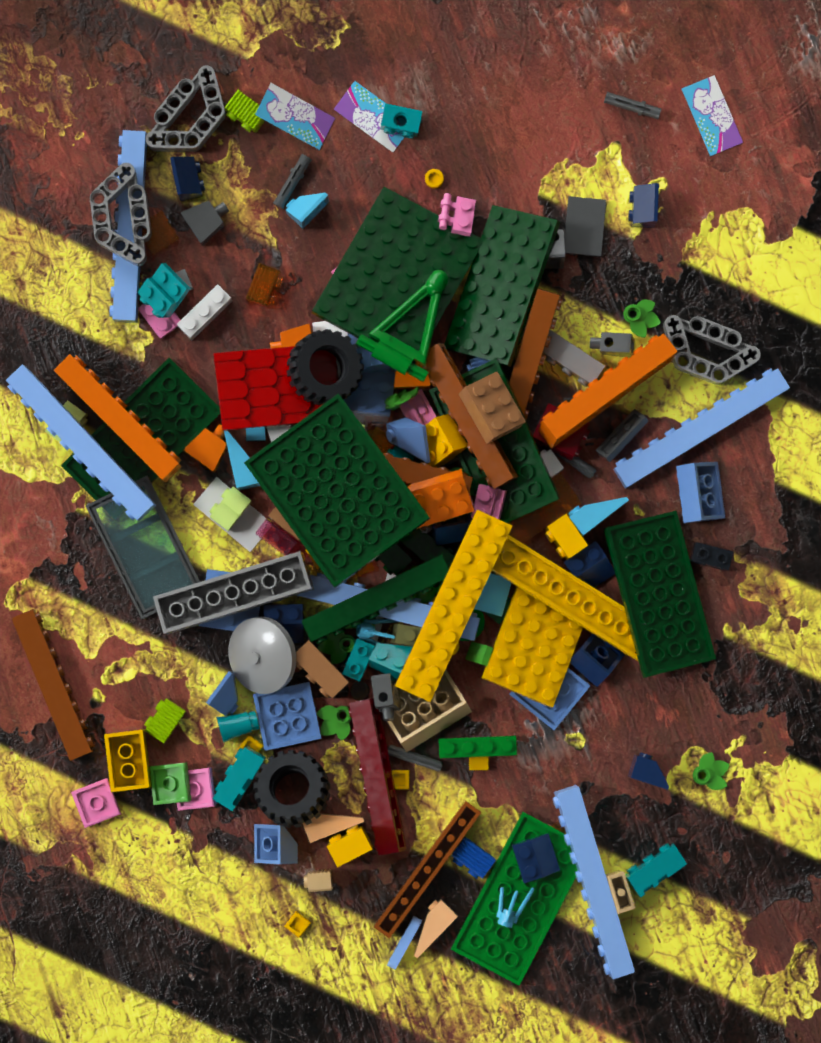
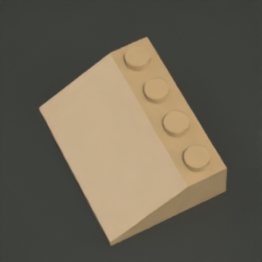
[387,670,472,752]

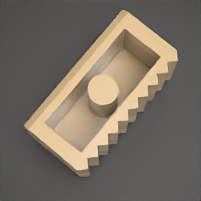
[304,868,333,892]
[606,870,636,914]

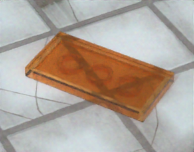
[508,472,582,543]

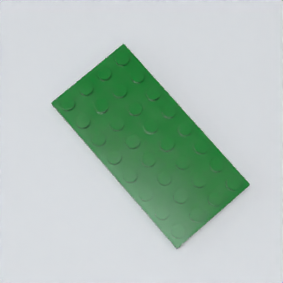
[451,811,577,986]

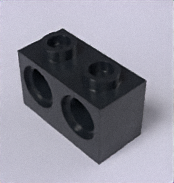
[690,542,733,571]

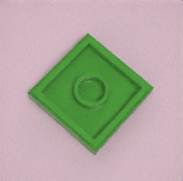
[149,762,191,805]

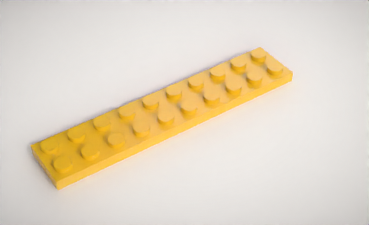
[395,509,512,702]
[492,535,639,662]

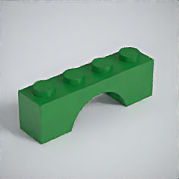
[438,735,517,758]

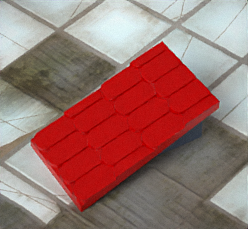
[213,346,339,431]

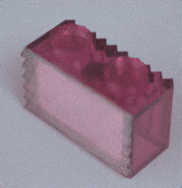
[256,519,297,556]

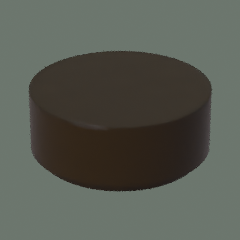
[350,681,369,701]

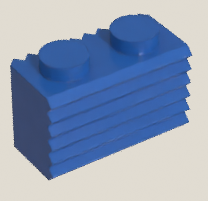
[451,836,496,879]

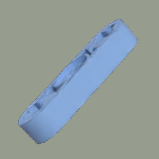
[387,916,422,970]

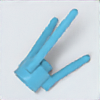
[356,619,398,645]
[496,887,535,928]

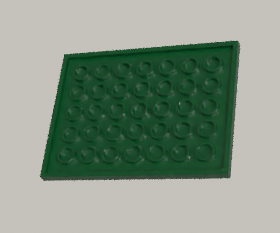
[312,187,482,364]
[244,393,430,588]

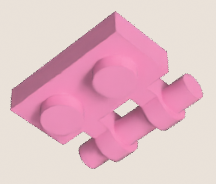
[438,193,476,237]

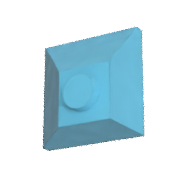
[286,193,329,229]

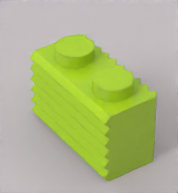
[224,90,265,133]
[144,698,186,743]

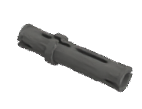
[604,91,662,120]
[273,154,312,209]

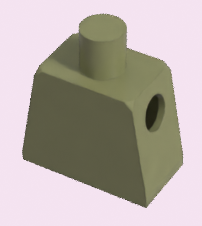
[390,624,421,646]

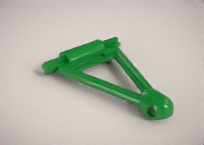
[356,270,448,382]

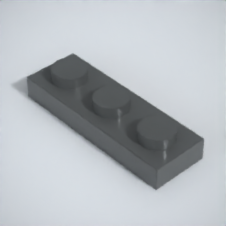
[596,409,649,462]

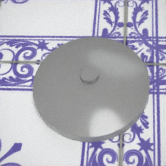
[228,617,296,694]

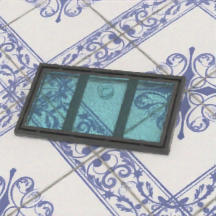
[86,475,200,619]

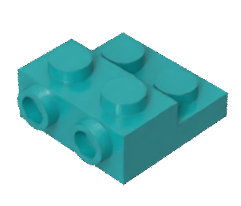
[137,263,191,318]

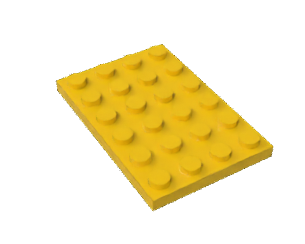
[482,586,583,708]

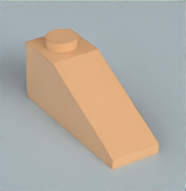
[303,813,365,843]
[414,899,458,958]

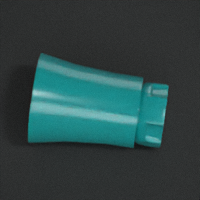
[216,711,260,743]

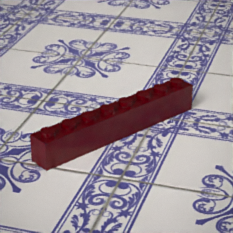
[349,698,407,856]

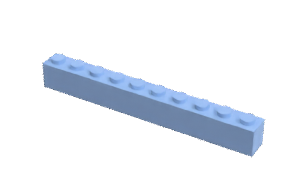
[109,130,147,323]
[6,364,156,521]
[613,368,790,489]
[297,571,480,641]
[553,785,635,979]

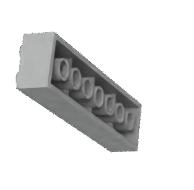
[153,551,314,634]

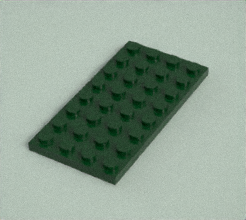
[444,205,561,367]
[61,358,221,520]
[429,358,560,523]
[604,510,716,678]

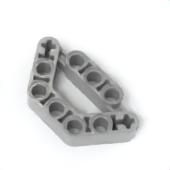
[146,65,226,152]
[90,163,152,266]
[663,315,761,385]

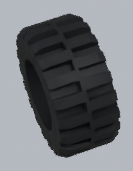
[287,329,364,405]
[253,750,331,828]

